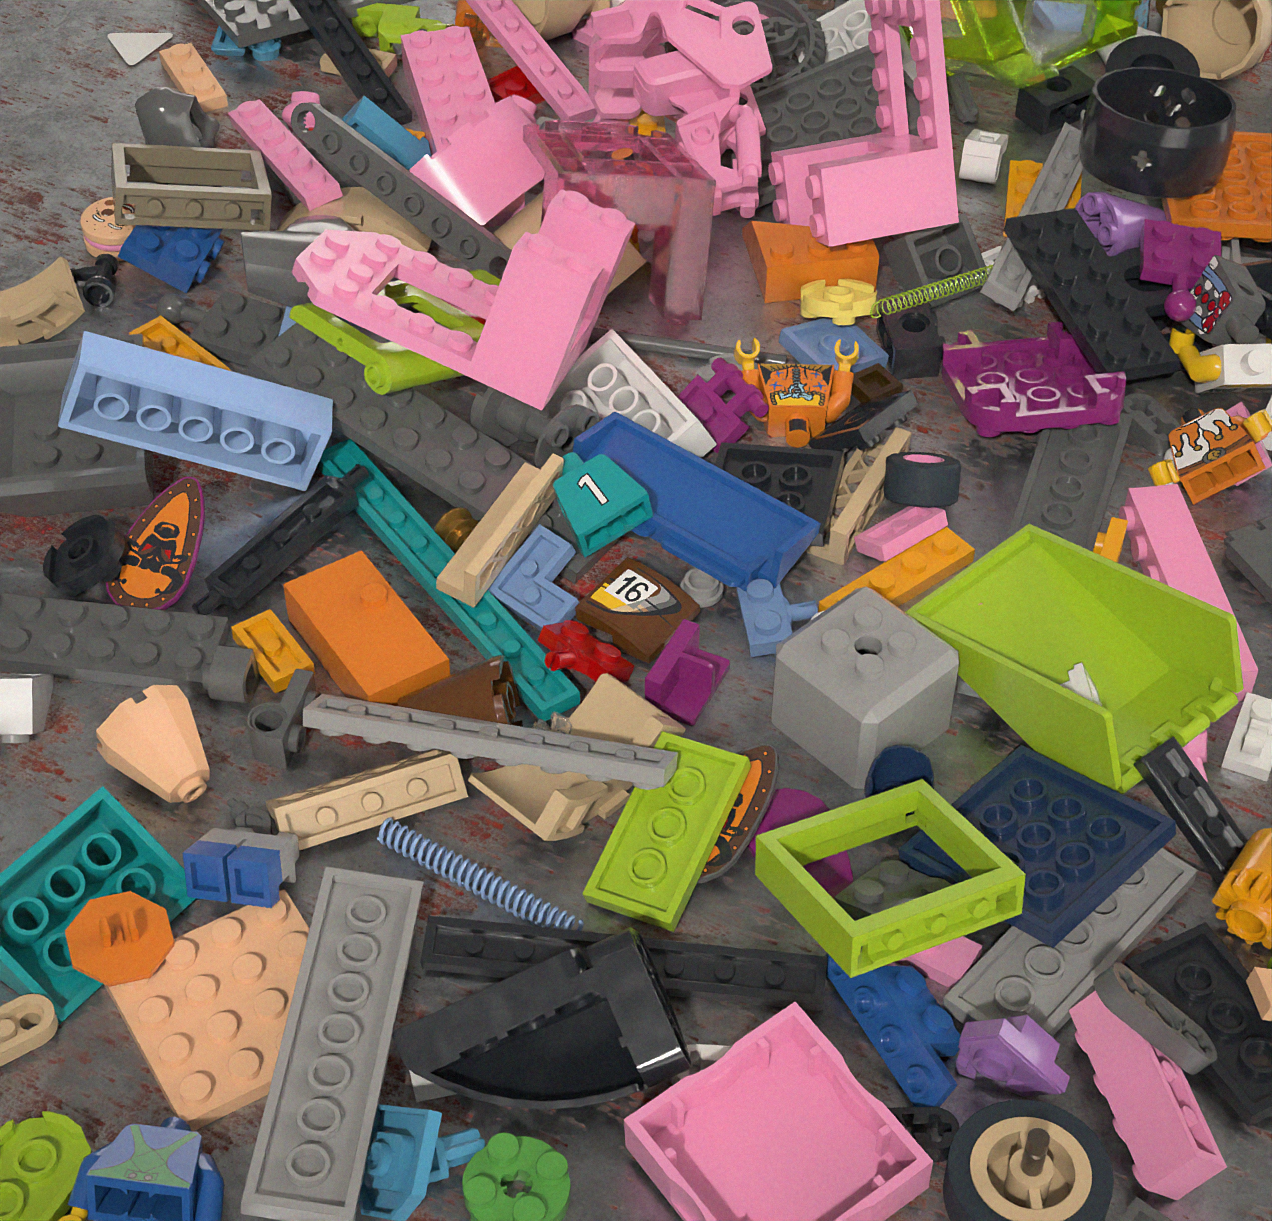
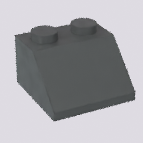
[882,212,988,309]

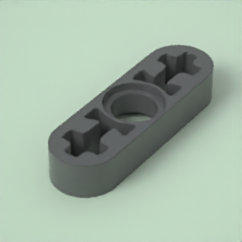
[1093,962,1217,1075]

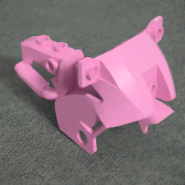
[589,0,772,218]

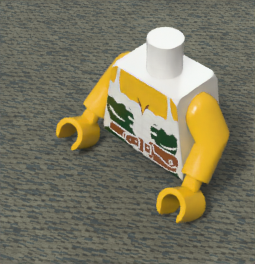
[1169,328,1272,394]

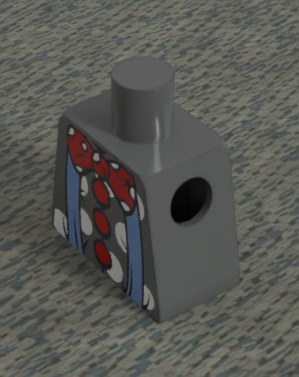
[1178,255,1266,346]

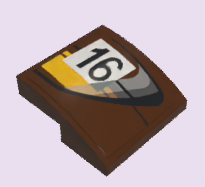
[575,557,700,664]

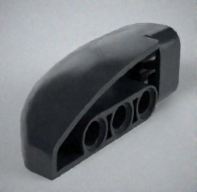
[392,927,693,1110]

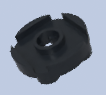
[43,515,125,598]

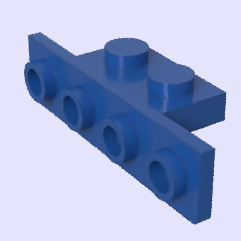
[825,953,961,1107]

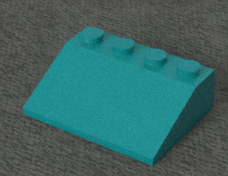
[0,786,197,1024]

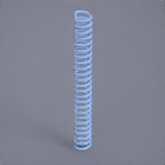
[376,817,584,931]

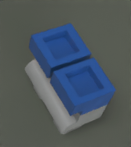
[182,827,300,908]

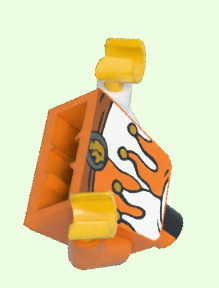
[1148,408,1272,505]

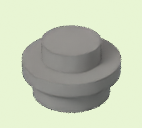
[680,568,723,607]

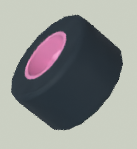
[883,452,961,508]

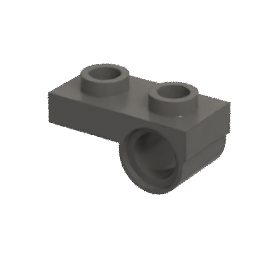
[247,668,321,770]

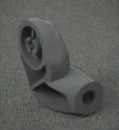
[241,215,355,307]

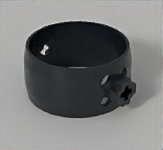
[1080,67,1236,198]

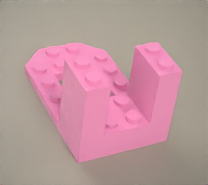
[768,0,959,247]
[292,189,635,411]

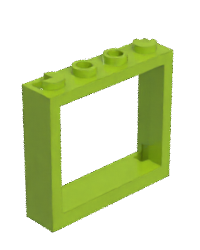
[755,779,1026,978]

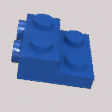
[118,225,225,294]

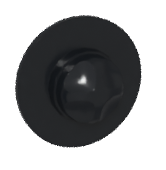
[1105,35,1200,106]

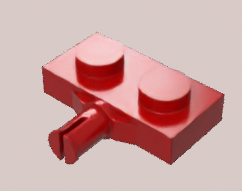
[537,620,635,682]

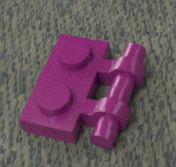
[677,357,768,454]

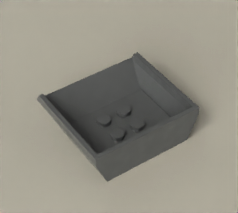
[0,334,154,517]

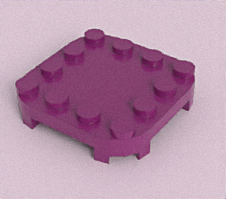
[941,322,1126,437]

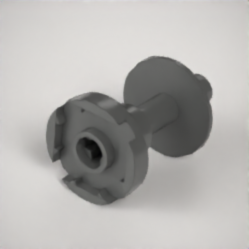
[470,386,600,470]

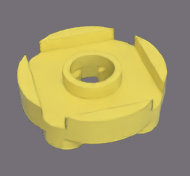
[800,279,877,325]

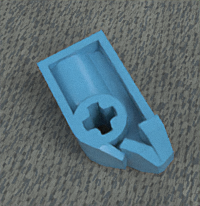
[341,96,431,170]

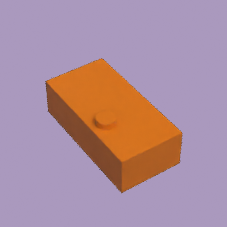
[283,550,450,706]

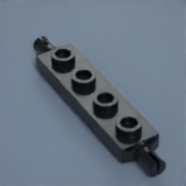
[192,464,369,615]

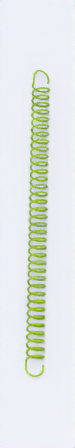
[870,265,993,318]

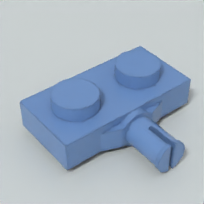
[736,579,818,657]

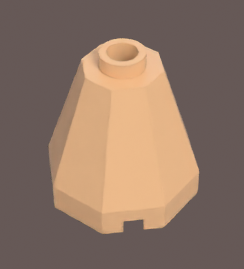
[96,685,210,803]

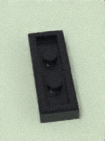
[1133,736,1248,883]

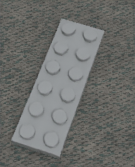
[942,848,1198,1037]

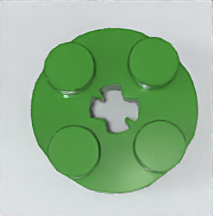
[462,1132,571,1221]

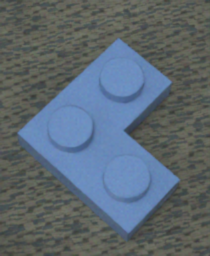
[488,524,579,631]

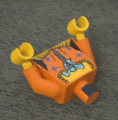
[733,338,859,448]

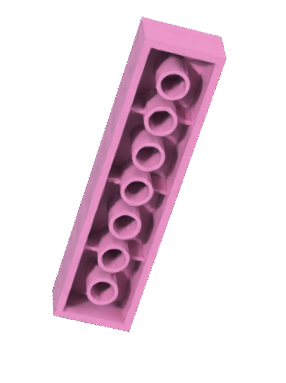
[401,26,525,228]

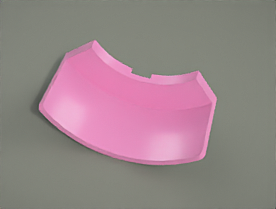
[409,96,565,226]

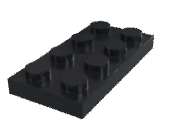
[1124,922,1272,1127]

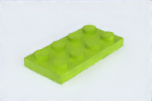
[582,731,751,932]

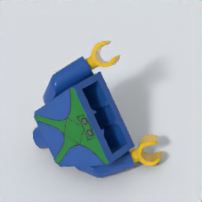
[58,1117,225,1221]

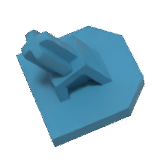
[358,1104,486,1221]

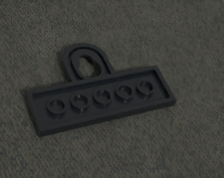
[1004,208,1192,380]

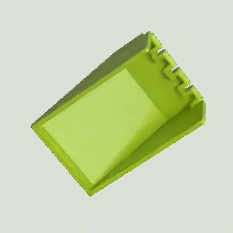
[905,524,1244,795]

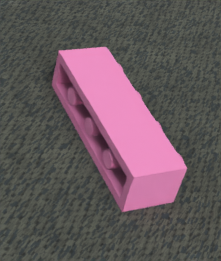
[1069,990,1227,1200]

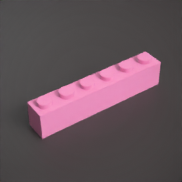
[1119,484,1258,702]

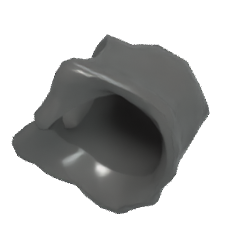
[135,86,220,148]

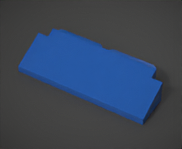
[573,411,821,592]

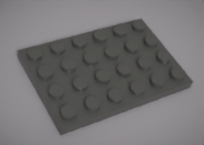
[720,45,921,208]

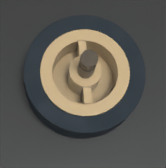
[943,1099,1114,1221]

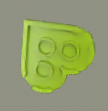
[0,1111,92,1221]

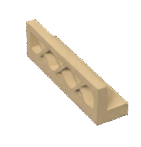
[804,427,911,565]
[436,453,564,608]
[265,749,468,850]

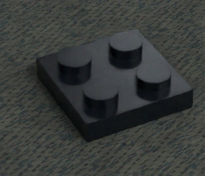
[808,390,919,453]

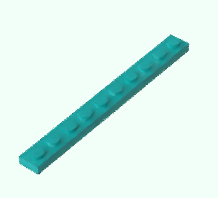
[317,439,580,723]

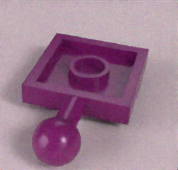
[1139,219,1221,321]

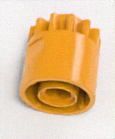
[1212,828,1272,949]

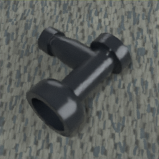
[70,254,119,307]

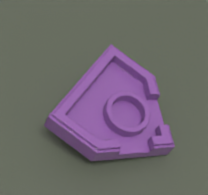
[955,1015,1070,1097]

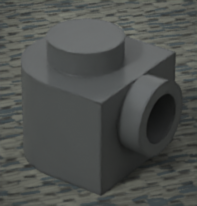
[202,645,260,704]

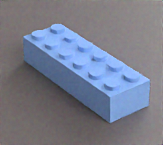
[58,331,333,491]

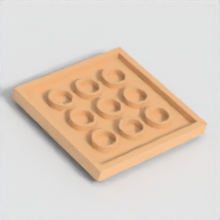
[104,889,310,1131]

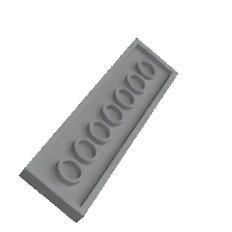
[241,866,423,1221]

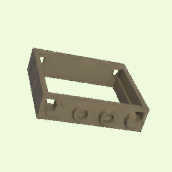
[111,143,272,231]

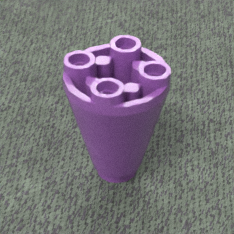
[1075,192,1166,256]

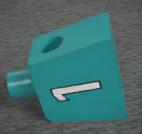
[552,452,653,558]

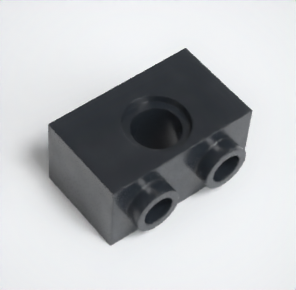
[1015,65,1096,136]
[876,296,946,380]

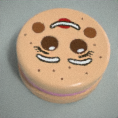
[80,197,136,261]

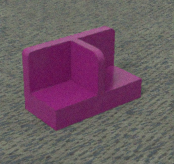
[644,619,730,726]

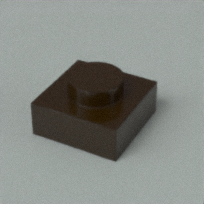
[851,363,903,403]

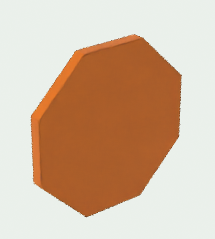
[65,891,175,987]

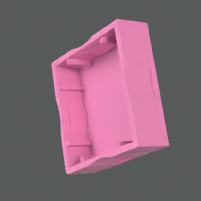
[624,1002,933,1221]

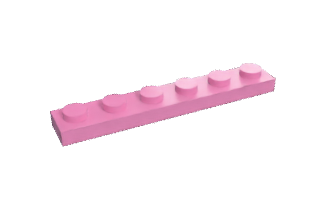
[466,0,597,124]
[228,99,343,211]

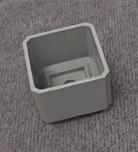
[771,587,959,789]

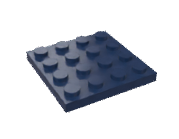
[898,745,1176,948]

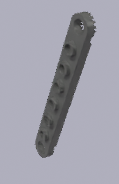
[291,102,512,279]

